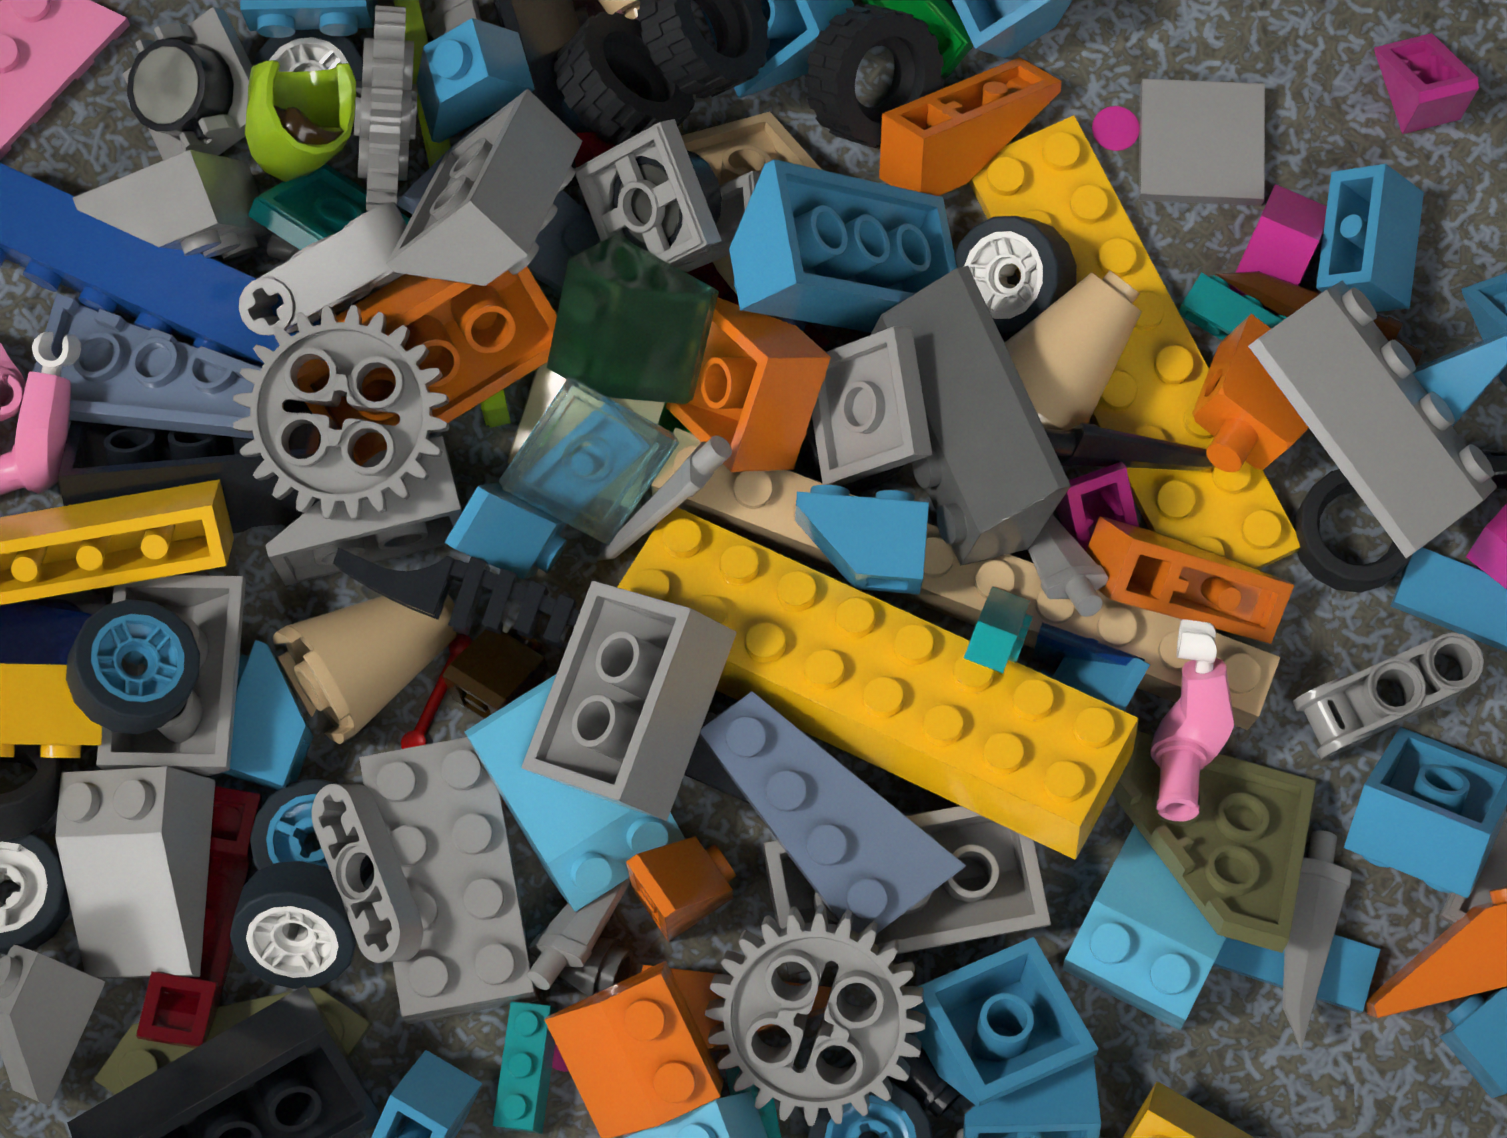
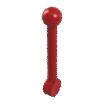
[401,634,473,749]

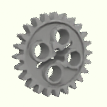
[354,5,417,211]
[233,305,449,520]
[705,905,926,1126]

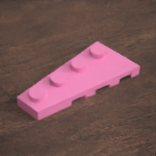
[0,0,130,160]

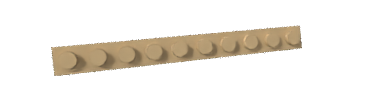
[651,428,1280,730]

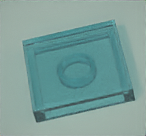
[499,376,679,545]

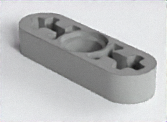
[312,784,423,963]

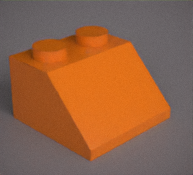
[666,295,831,472]
[544,961,724,1138]

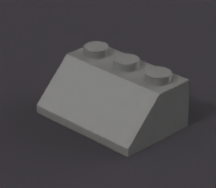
[387,89,583,286]
[73,150,272,260]
[96,575,246,777]
[521,581,737,821]

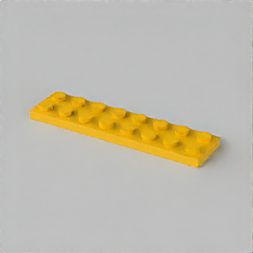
[968,115,1300,570]

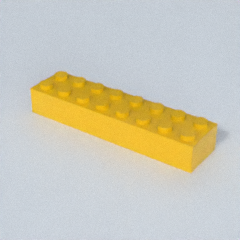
[617,507,1139,860]

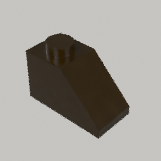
[442,626,549,719]

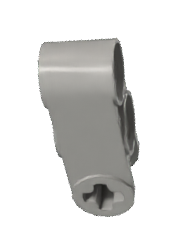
[239,202,407,336]
[1292,633,1484,760]

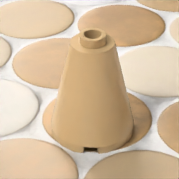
[1004,270,1142,431]
[273,595,456,745]

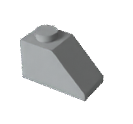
[0,944,105,1106]

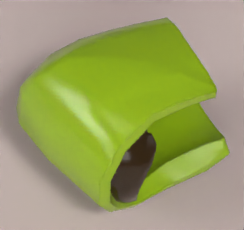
[245,60,356,182]

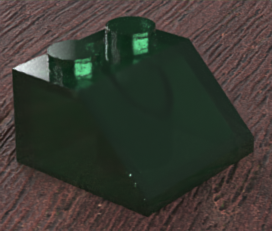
[546,234,719,404]

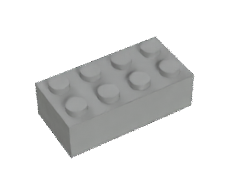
[359,737,538,1024]

